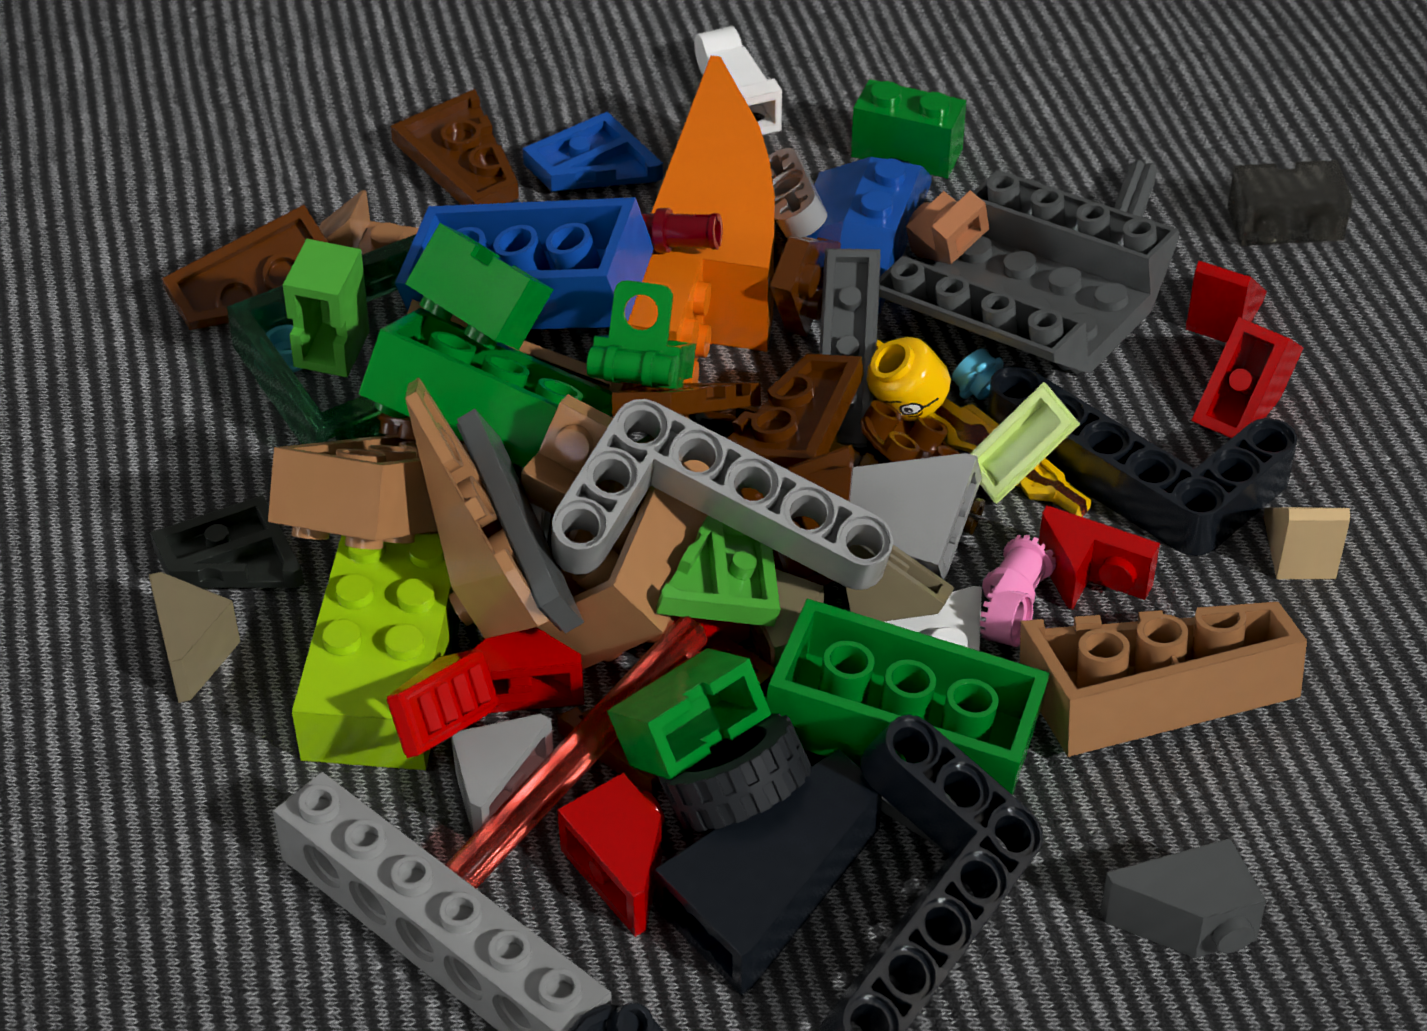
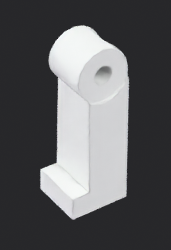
[694,26,782,135]

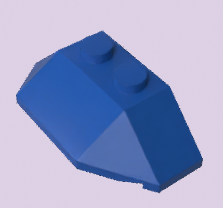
[807,157,932,313]

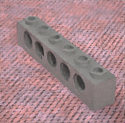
[273,772,612,1031]

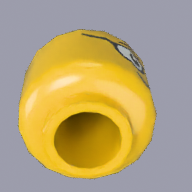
[866,337,951,422]

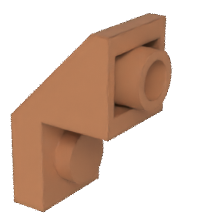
[906,190,989,264]

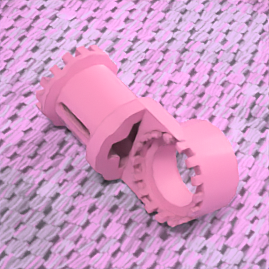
[980,535,1056,647]

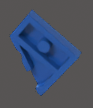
[523,112,663,191]

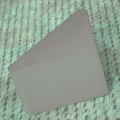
[451,714,554,848]

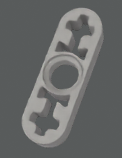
[768,148,827,239]

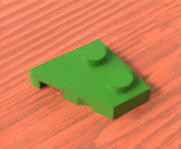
[656,516,780,627]

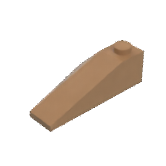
[405,378,549,638]

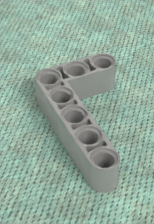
[551,399,894,590]

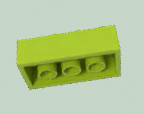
[292,533,460,770]

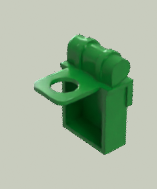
[587,280,696,389]

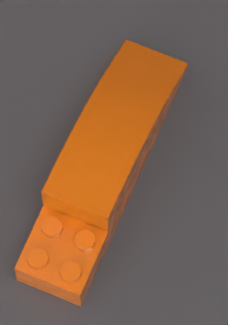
[628,55,775,387]

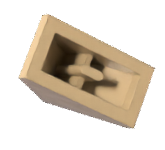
[1264,507,1350,579]

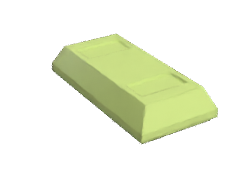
[970,382,1080,504]

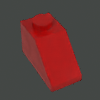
[1191,317,1304,438]
[557,773,665,937]

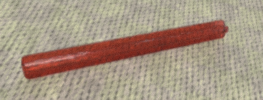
[445,616,708,889]

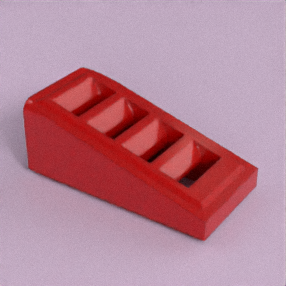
[386,649,499,758]

